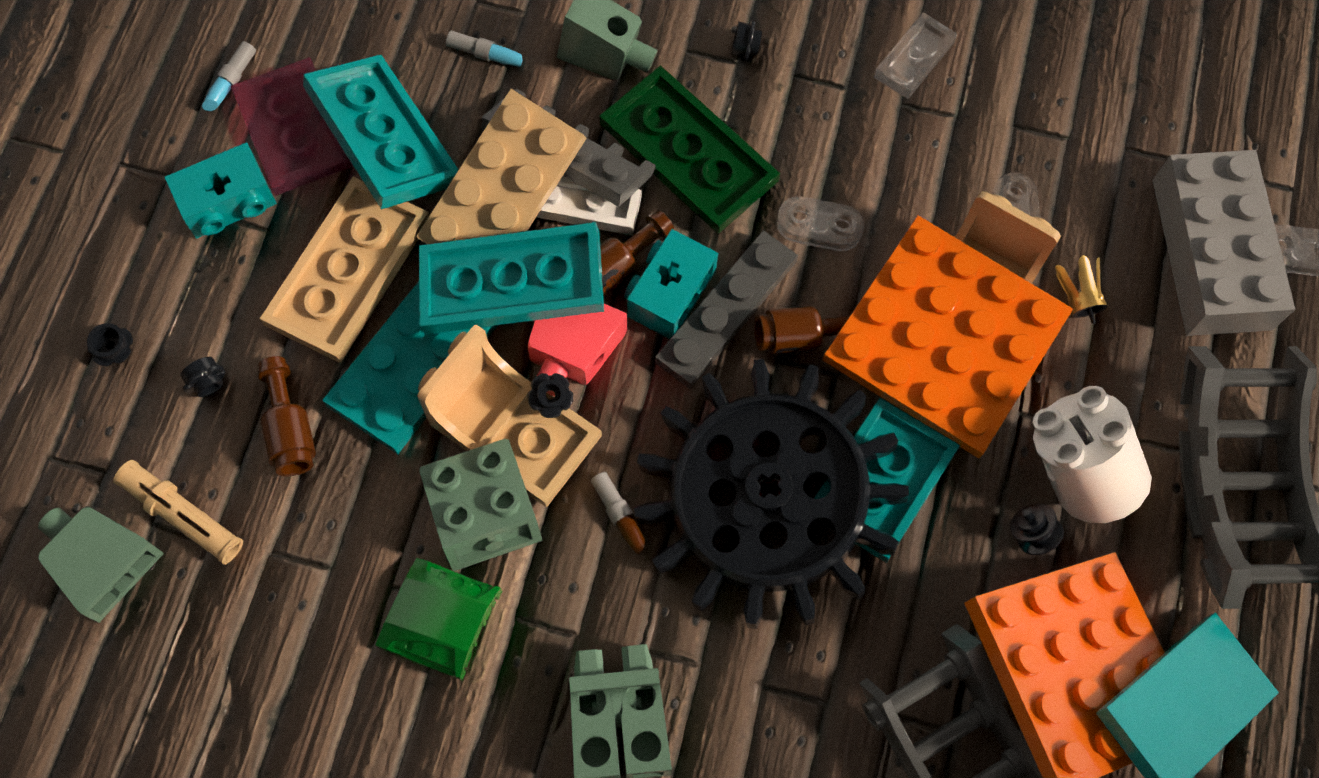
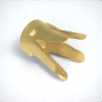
[1055,255,1108,324]

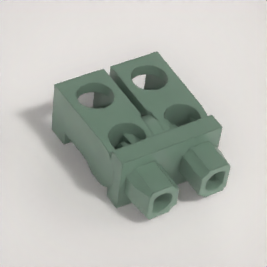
[569,644,672,778]

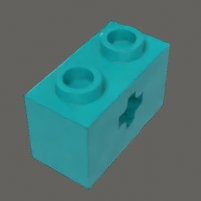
[165,142,277,239]
[624,229,718,339]

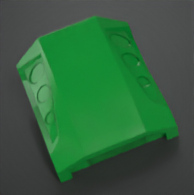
[375,558,502,681]

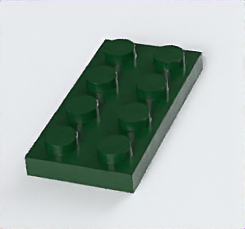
[599,65,780,234]

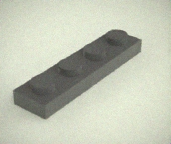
[655,230,798,389]

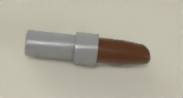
[591,472,646,554]

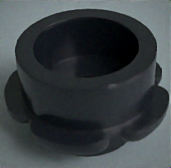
[731,20,762,61]
[87,323,133,367]
[180,357,226,397]
[527,373,573,418]

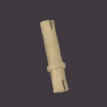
[113,460,243,564]

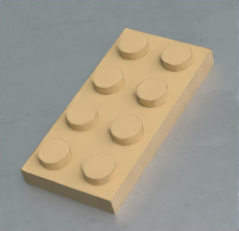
[416,89,587,244]
[260,176,430,364]

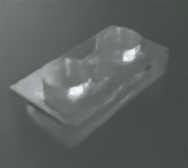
[874,12,957,99]

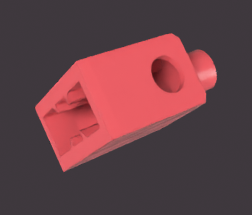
[527,304,627,396]

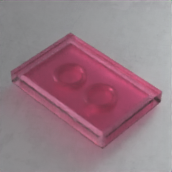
[231,57,353,196]

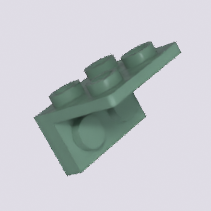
[419,439,543,571]

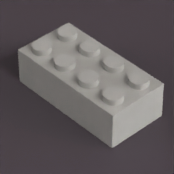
[1153,150,1295,336]

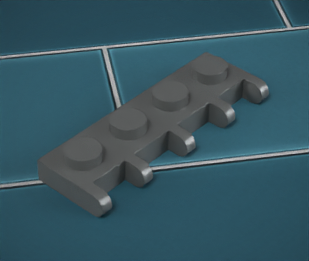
[482,89,655,207]

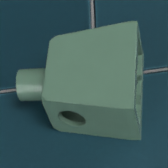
[557,0,658,80]
[38,506,164,623]

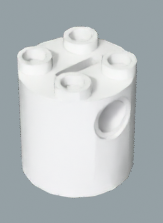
[1033,386,1152,523]

